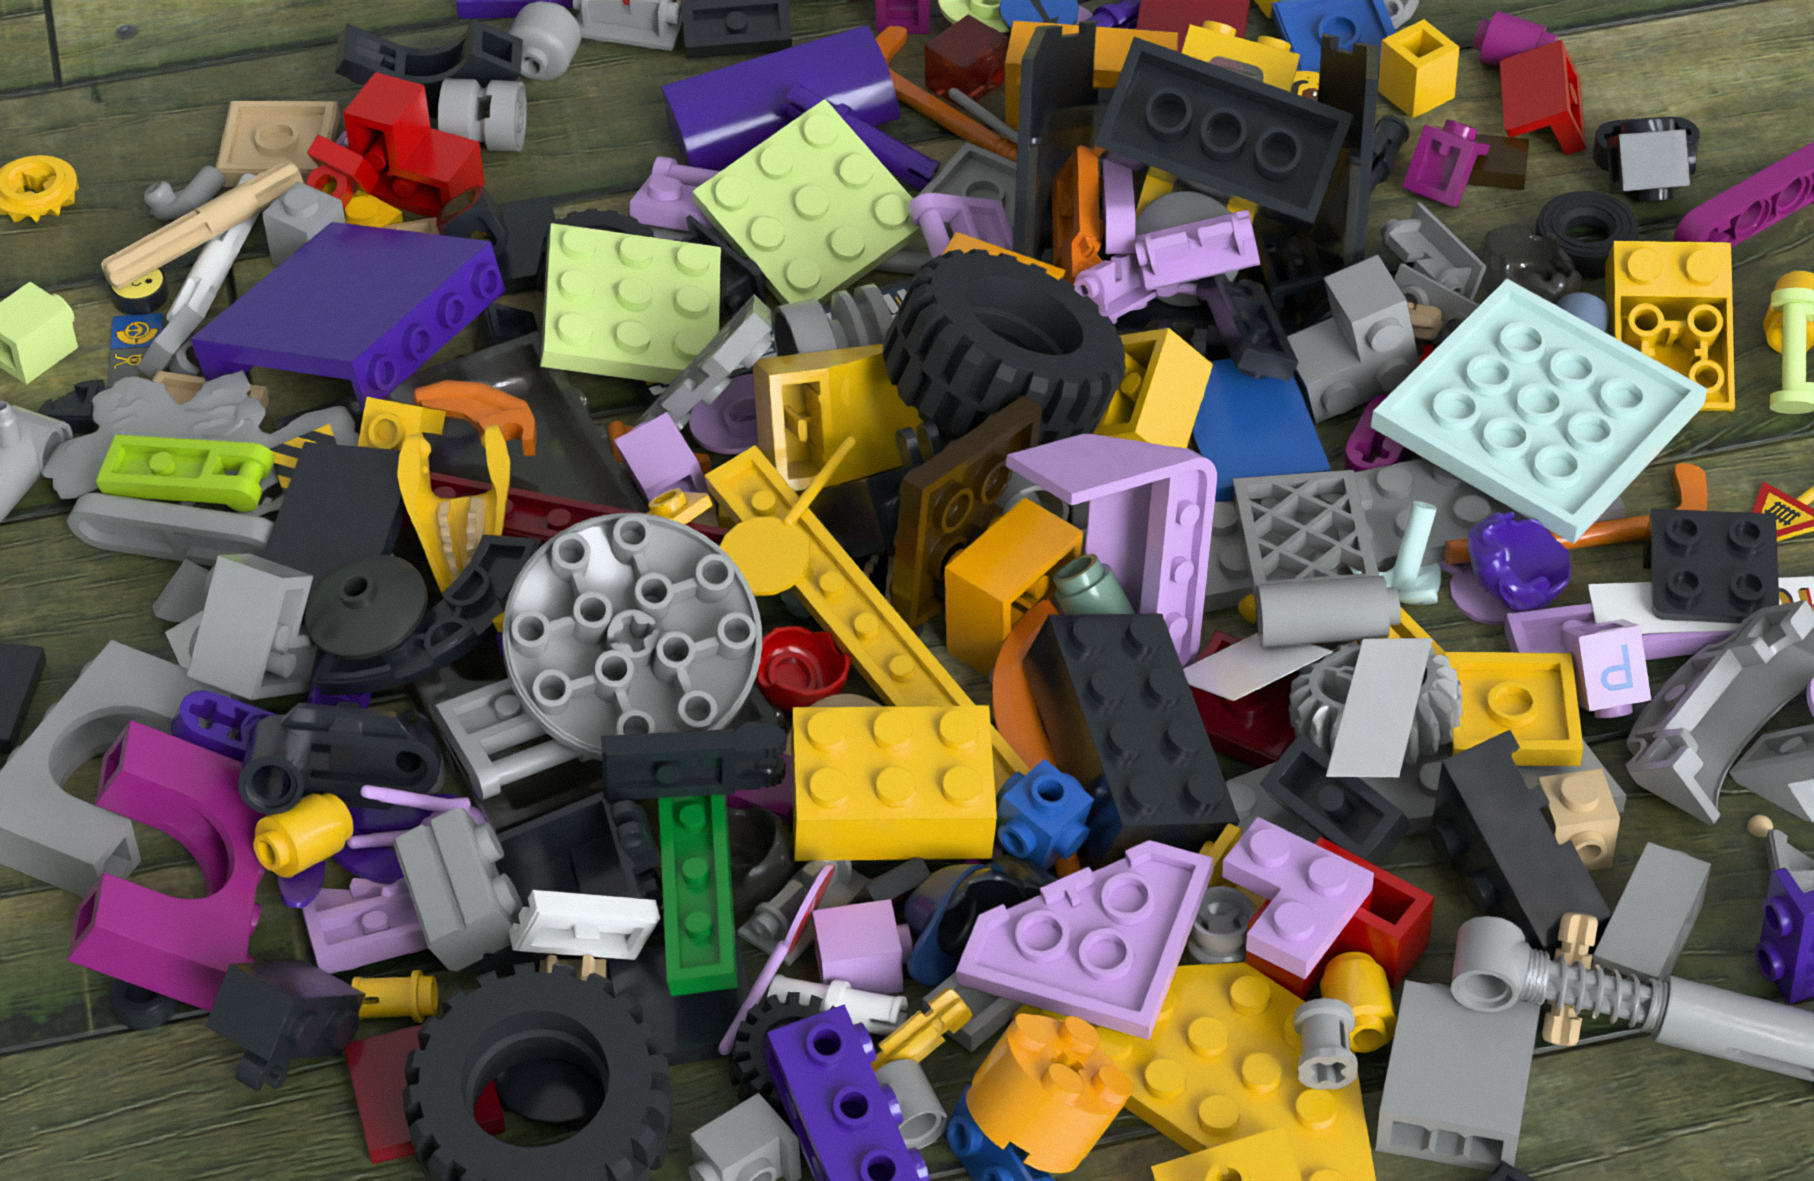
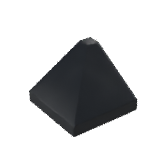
[474,302,541,359]

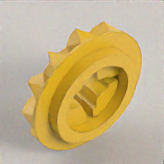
[0,155,79,223]

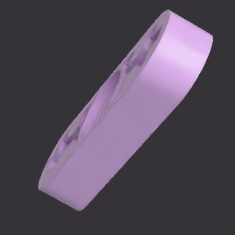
[1102,159,1135,254]

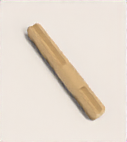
[101,160,304,289]

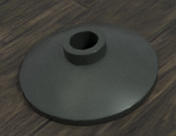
[305,555,428,660]

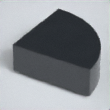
[38,379,106,434]

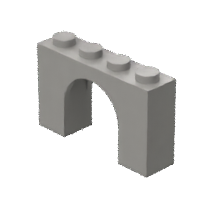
[0,640,240,897]

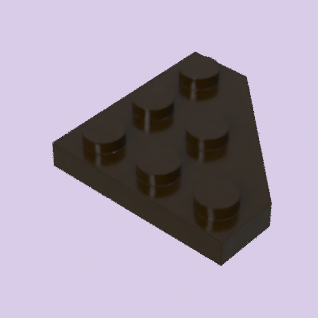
[889,395,1042,631]

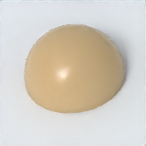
[1747,815,1773,837]

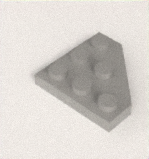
[634,295,772,431]

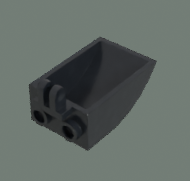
[799,421,944,557]
[459,791,665,975]

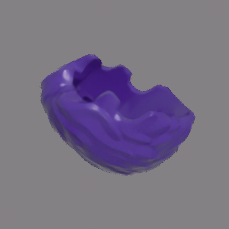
[1467,512,1571,613]

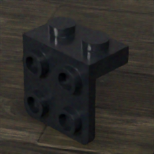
[1643,508,1779,624]

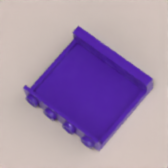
[191,222,505,412]

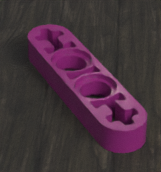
[1674,142,1814,248]

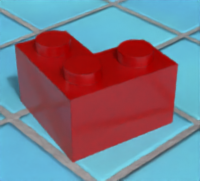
[343,72,485,218]
[1245,836,1434,1000]

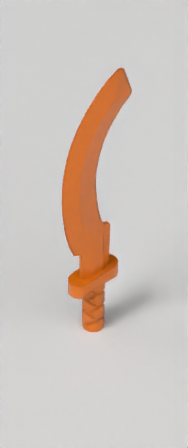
[991,598,1081,879]

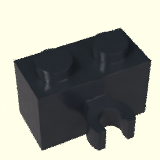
[1260,733,1412,867]
[205,960,366,1091]

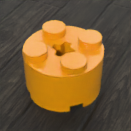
[966,1013,1134,1173]

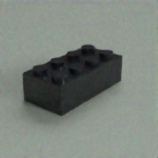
[1094,36,1354,233]
[1022,613,1240,871]

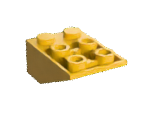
[1605,241,1735,411]
[753,344,924,491]

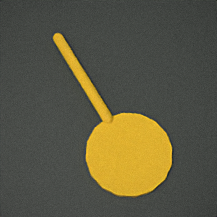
[719,436,856,596]

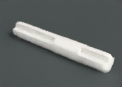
[166,173,260,333]

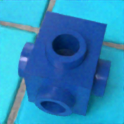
[994,759,1094,871]

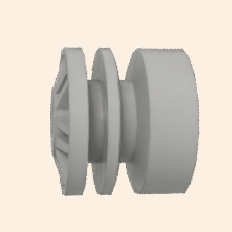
[772,283,893,357]

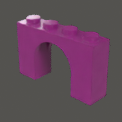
[67,720,268,1012]

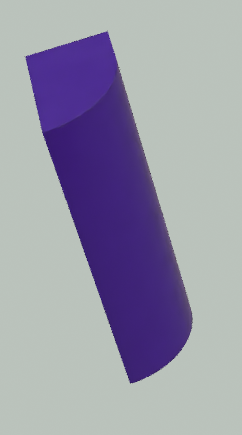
[661,25,900,171]

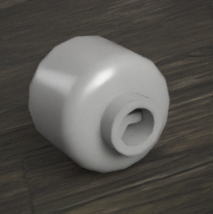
[508,1,581,81]

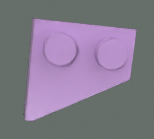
[301,878,428,974]

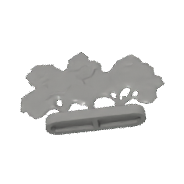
[41,370,359,566]

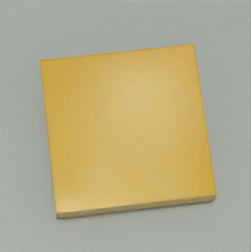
[1444,652,1583,766]

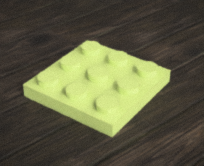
[692,99,923,305]
[540,223,721,384]

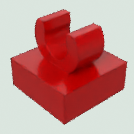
[306,134,380,208]

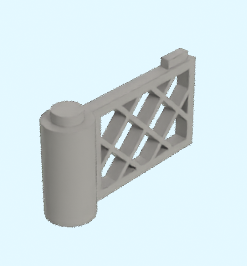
[1233,470,1401,647]

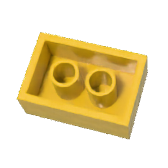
[790,705,997,861]

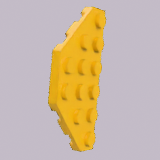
[1013,962,1376,1181]

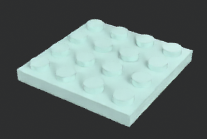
[1371,279,1708,544]

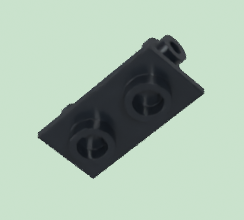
[674,215,767,316]

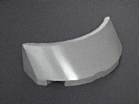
[1625,600,1814,826]

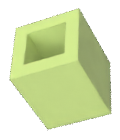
[0,282,78,385]

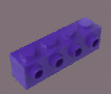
[762,1004,930,1181]

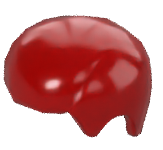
[754,626,851,715]

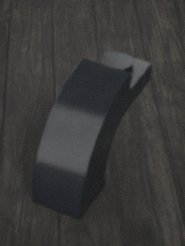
[335,19,523,118]

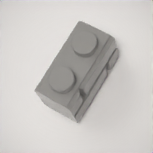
[393,807,523,972]

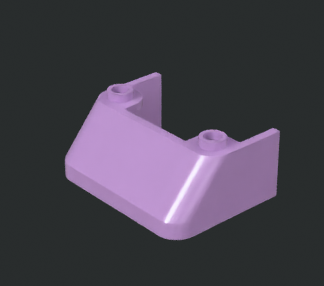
[989,434,1217,715]

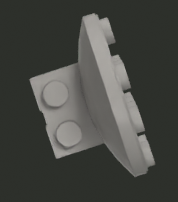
[502,513,762,761]

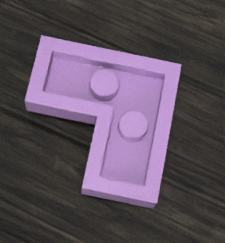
[1222,817,1374,979]

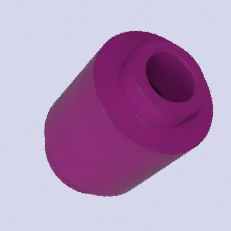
[1473,11,1558,68]

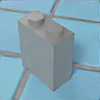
[1375,980,1541,1172]

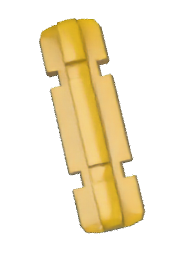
[870,988,972,1072]

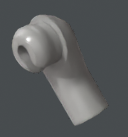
[143,166,225,221]

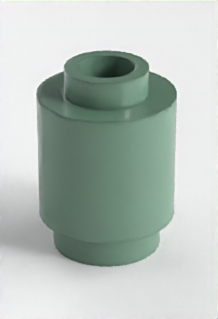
[1053,554,1136,615]

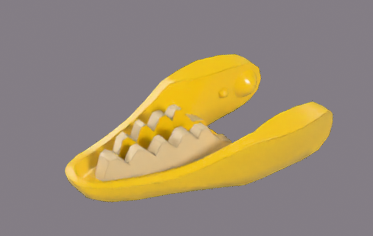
[397,424,511,598]

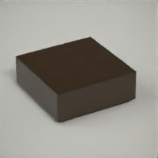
[1468,134,1529,190]

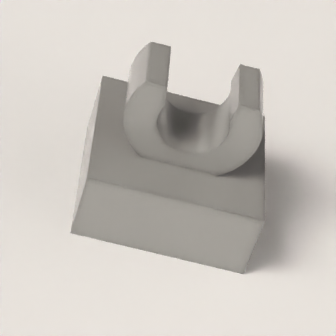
[137,304,204,380]

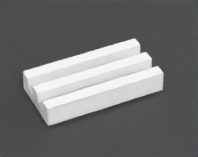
[509,890,660,960]

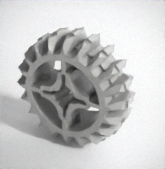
[1289,638,1463,764]

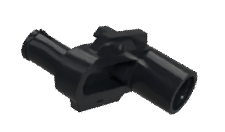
[238,701,442,815]

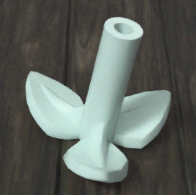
[1349,501,1441,605]

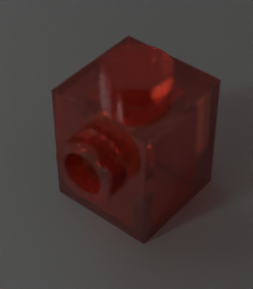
[924,14,1008,110]

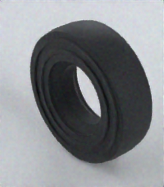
[1535,191,1639,278]

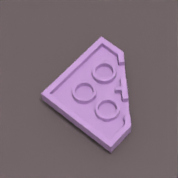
[956,840,1213,1040]

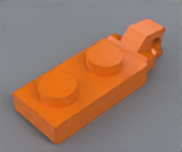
[1052,145,1104,285]

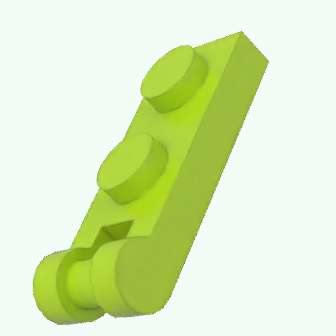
[96,434,276,513]

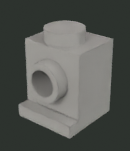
[689,1093,802,1181]

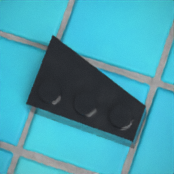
[1429,730,1612,961]

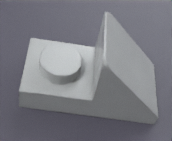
[1729,724,1814,823]

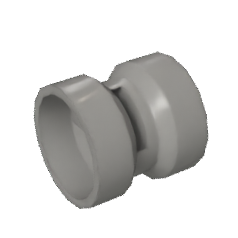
[1186,886,1255,965]

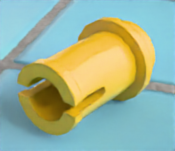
[351,970,438,1023]

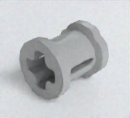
[1293,998,1358,1090]

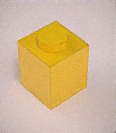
[1378,19,1460,119]

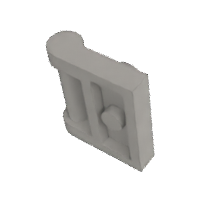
[436,678,593,800]

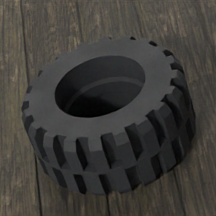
[883,249,1126,446]
[402,963,673,1181]

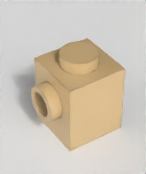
[1537,768,1620,871]

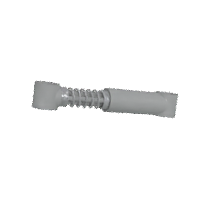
[1451,916,1814,1082]

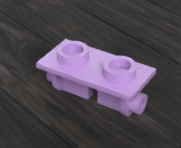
[1135,210,1261,291]
[1074,248,1159,324]

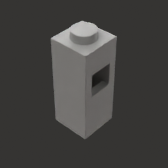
[1591,842,1711,984]

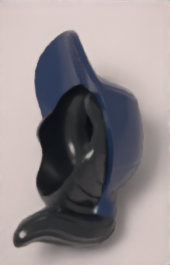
[904,854,1061,987]

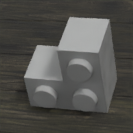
[1287,255,1420,424]
[187,553,322,700]

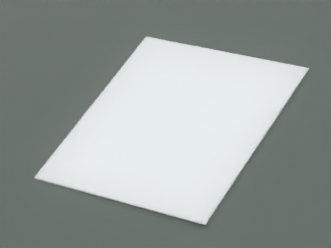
[1183,633,1333,701]

